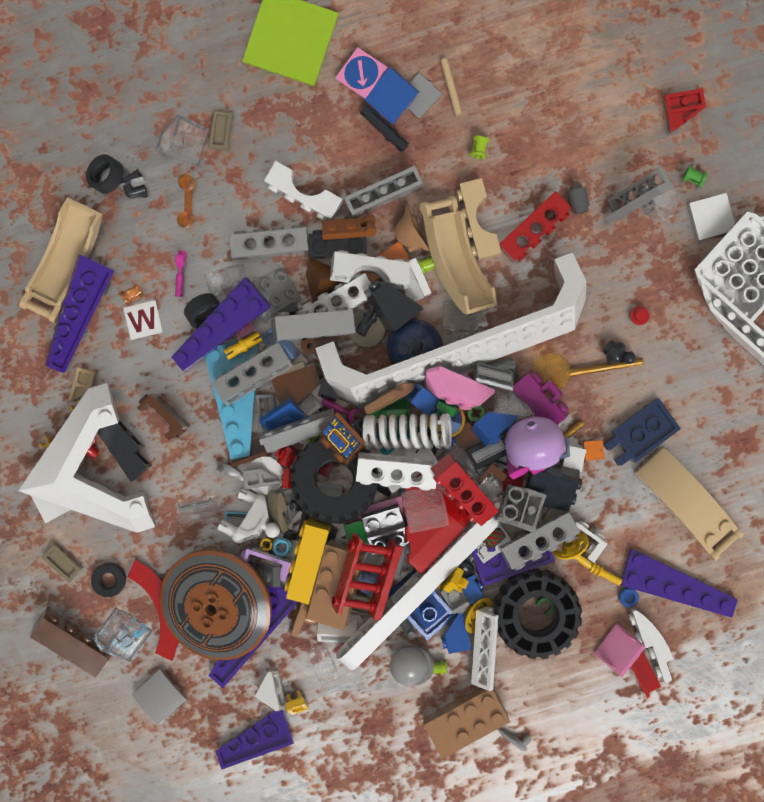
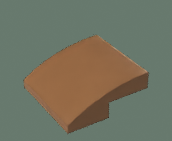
[364,383,415,414]

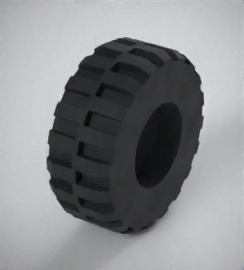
[290,437,378,525]
[494,569,582,659]

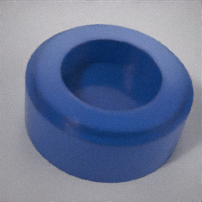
[618,587,639,607]

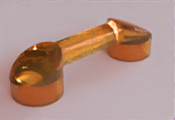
[177,174,196,228]

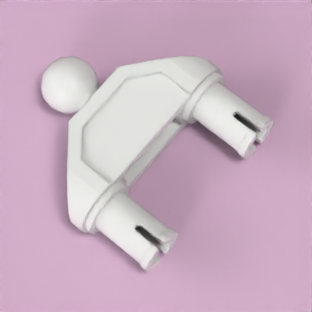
[218,487,280,543]

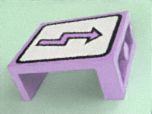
[240,544,294,582]

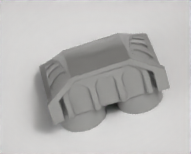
[496,484,547,532]

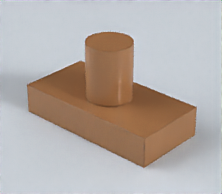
[288,600,317,637]

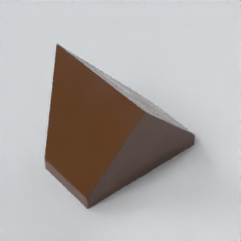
[306,258,343,303]

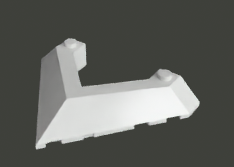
[18,383,156,533]

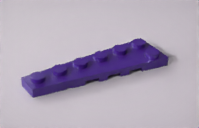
[45,254,114,373]
[171,278,272,371]
[620,548,738,618]
[209,584,298,688]

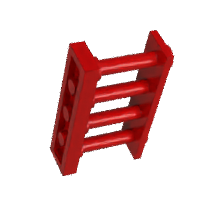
[331,533,403,621]

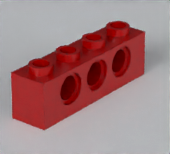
[499,191,571,263]
[431,453,499,526]

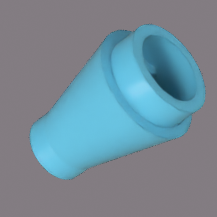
[272,538,292,557]

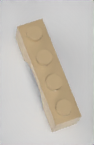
[456,178,501,261]

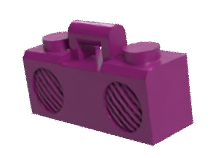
[513,369,569,425]

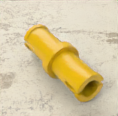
[223,331,263,360]

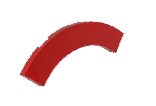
[127,559,179,661]

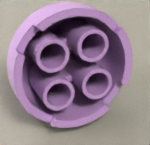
[505,417,566,470]

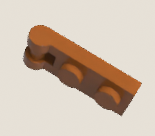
[321,214,377,240]

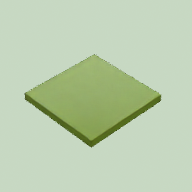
[242,0,339,87]

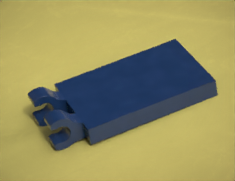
[603,398,681,466]

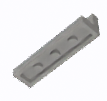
[605,167,673,224]
[259,408,335,453]

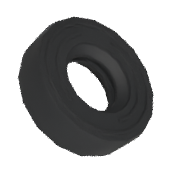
[91,563,126,597]

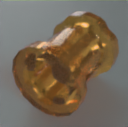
[119,283,145,307]

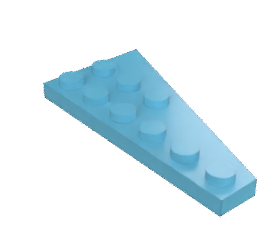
[205,336,260,461]

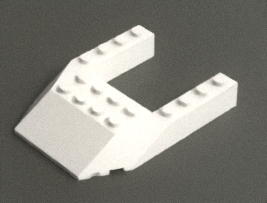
[694,212,764,365]

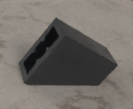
[364,281,424,332]

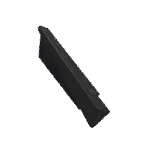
[97,420,152,482]

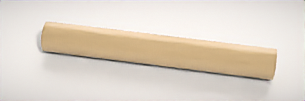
[440,58,463,116]

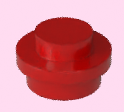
[630,306,650,325]

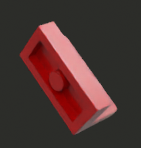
[630,651,661,699]

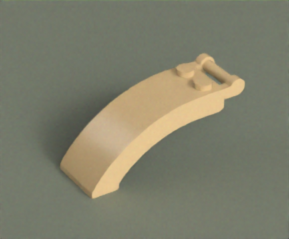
[419,195,497,314]
[19,197,103,324]
[634,446,744,561]

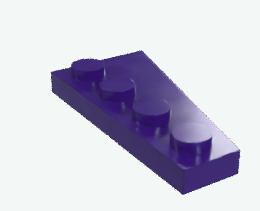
[216,710,294,770]

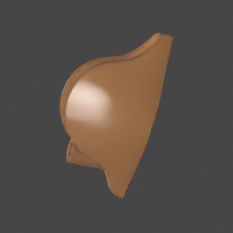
[395,205,430,253]

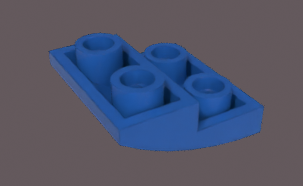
[365,67,420,124]

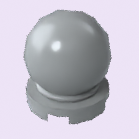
[390,646,434,686]

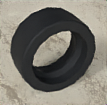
[86,154,124,194]
[184,293,220,329]

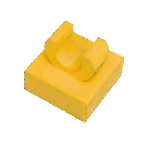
[443,567,469,593]
[285,690,309,715]

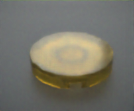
[532,353,571,392]

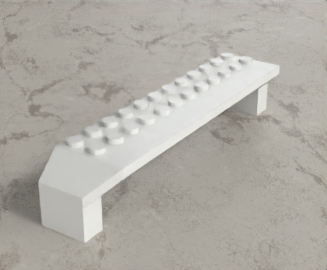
[315,252,586,409]

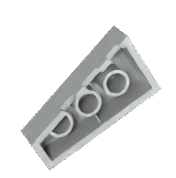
[271,307,355,343]

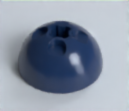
[386,319,443,365]

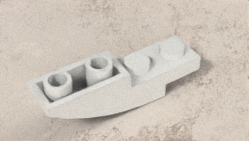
[628,607,674,683]

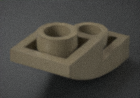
[267,490,289,533]

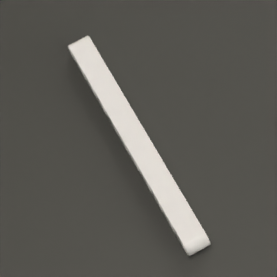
[336,515,499,670]

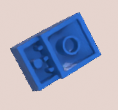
[389,569,456,640]

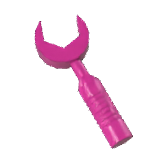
[175,250,186,297]
[321,397,363,425]

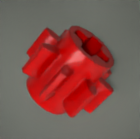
[274,446,297,468]

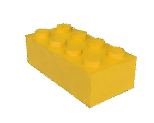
[284,516,331,605]

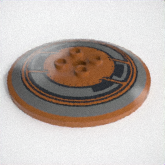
[160,549,272,660]

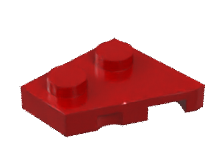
[663,88,706,133]

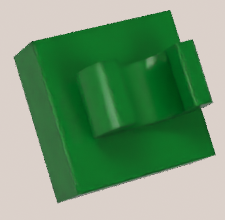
[436,399,459,417]

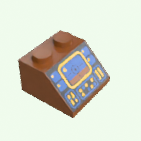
[320,412,365,465]

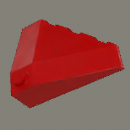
[402,473,471,574]

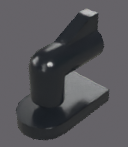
[121,169,148,198]

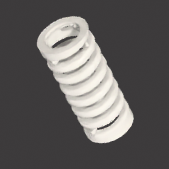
[363,414,452,450]

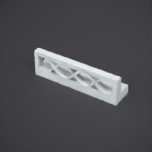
[471,606,498,691]

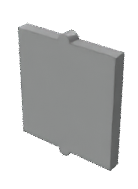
[406,73,442,119]

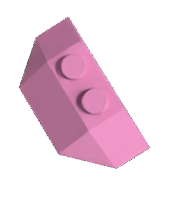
[426,366,495,410]

